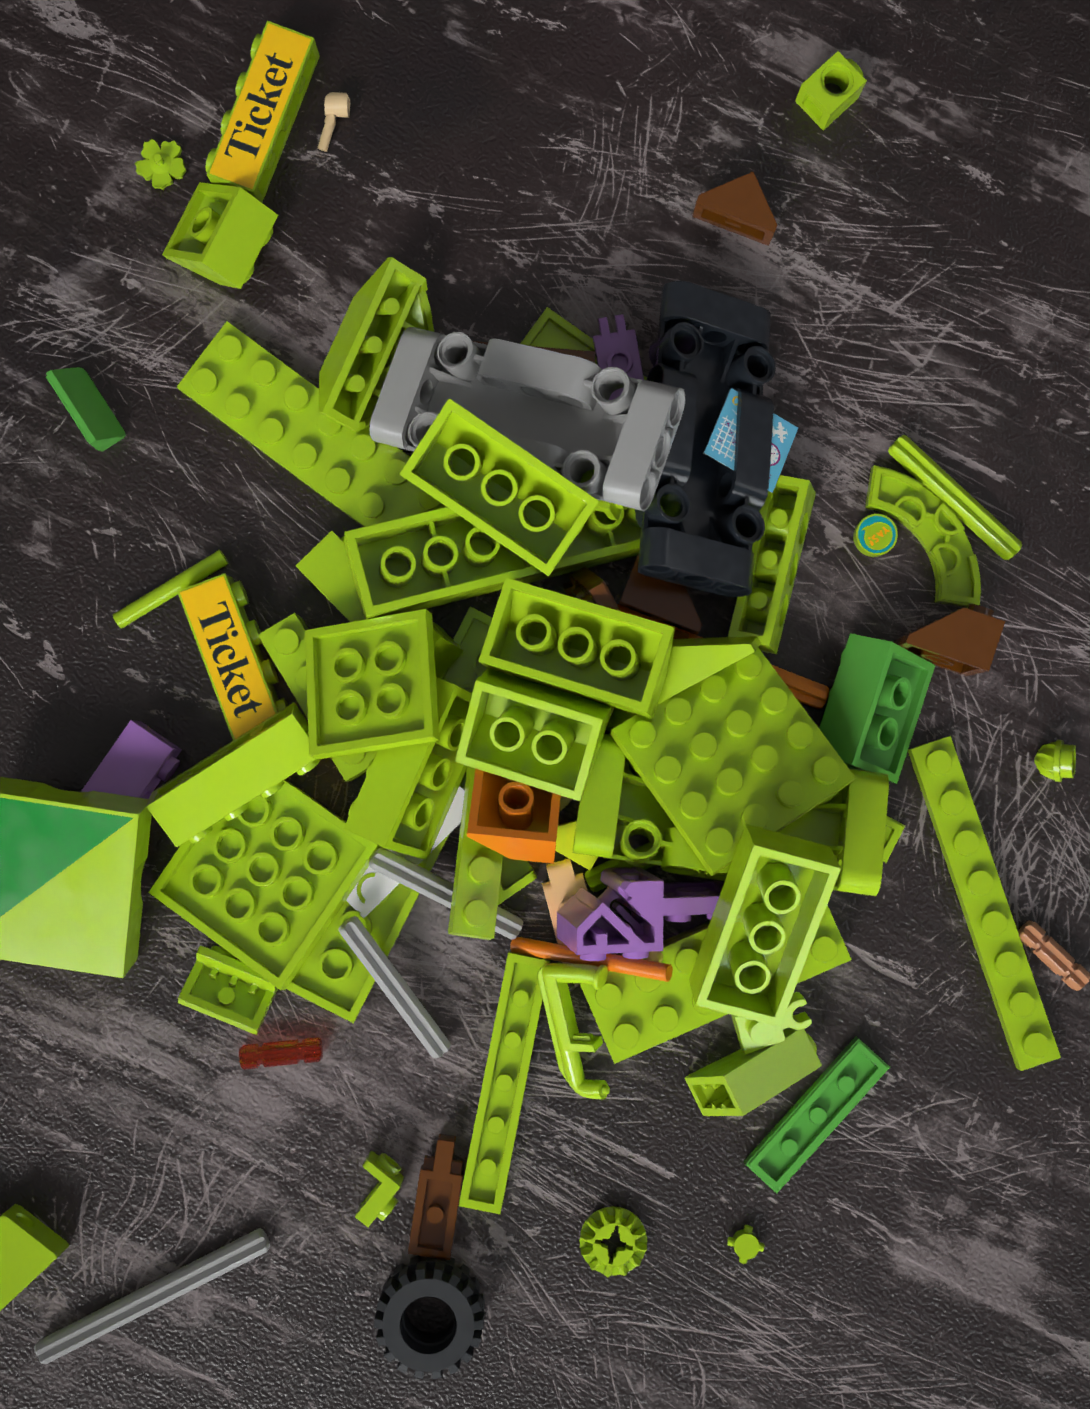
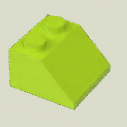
[162,182,278,289]

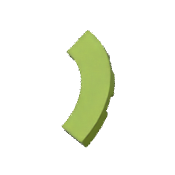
[865,465,981,608]

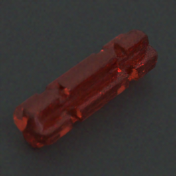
[239,1037,323,1070]

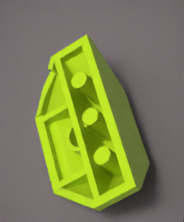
[319,257,434,432]

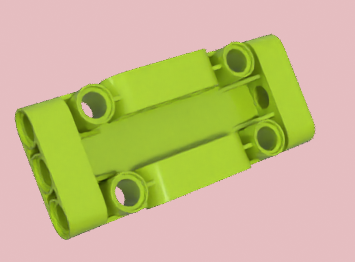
[573,734,889,896]

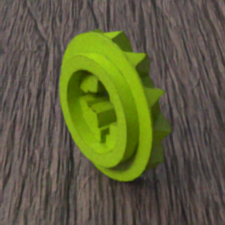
[579,1207,647,1278]

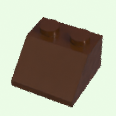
[891,604,1005,676]

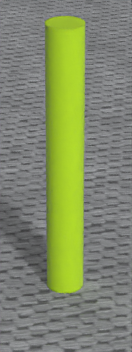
[112,550,229,629]

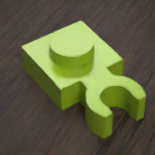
[731,992,812,1055]

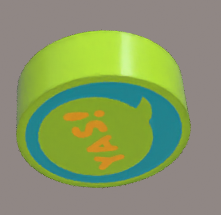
[853,514,898,557]

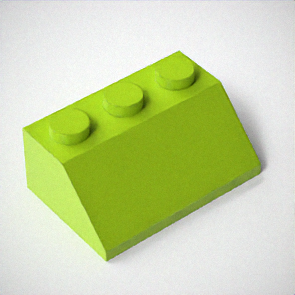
[455,669,612,801]

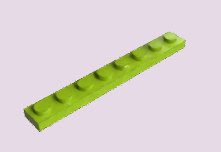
[908,736,1061,1071]

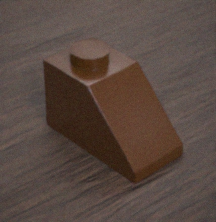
[618,554,702,635]

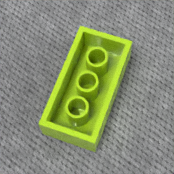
[689,824,841,1027]

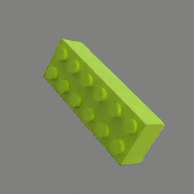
[580,905,852,1064]

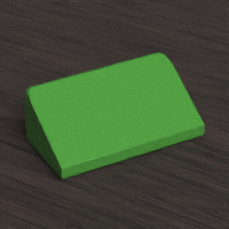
[46,367,126,452]

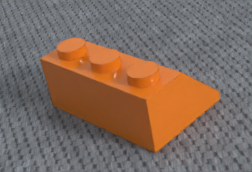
[467,769,561,864]

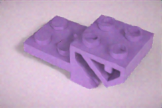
[557,867,724,961]

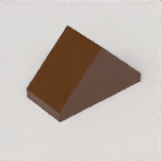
[692,172,777,246]

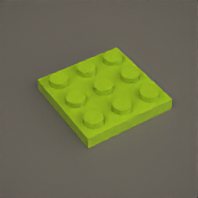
[305,609,440,759]

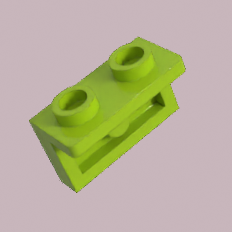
[178,946,278,1035]

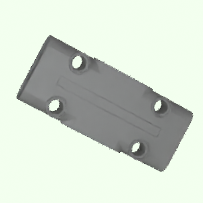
[369,327,685,511]

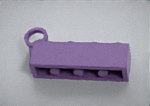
[81,720,182,799]

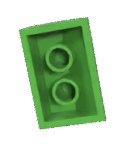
[819,633,935,784]

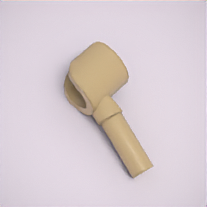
[318,92,351,152]

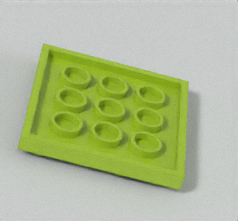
[611,648,856,877]
[148,779,381,990]

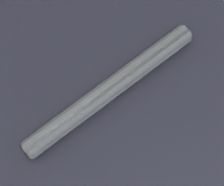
[34,1228,271,1364]

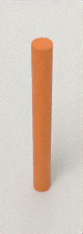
[510,936,673,982]

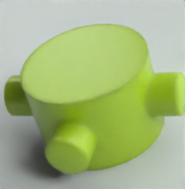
[727,1225,765,1264]

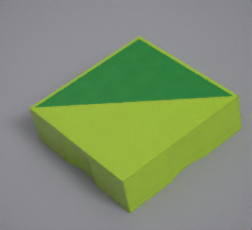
[0,777,152,978]

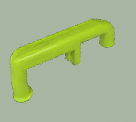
[538,963,610,1100]

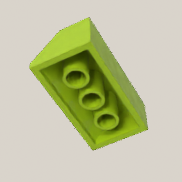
[399,398,600,576]
[478,578,675,719]
[344,677,472,860]

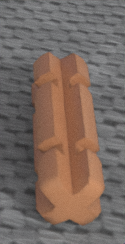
[1018,920,1090,991]

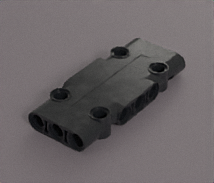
[635,281,776,597]

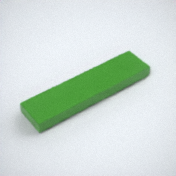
[744,1036,890,1193]

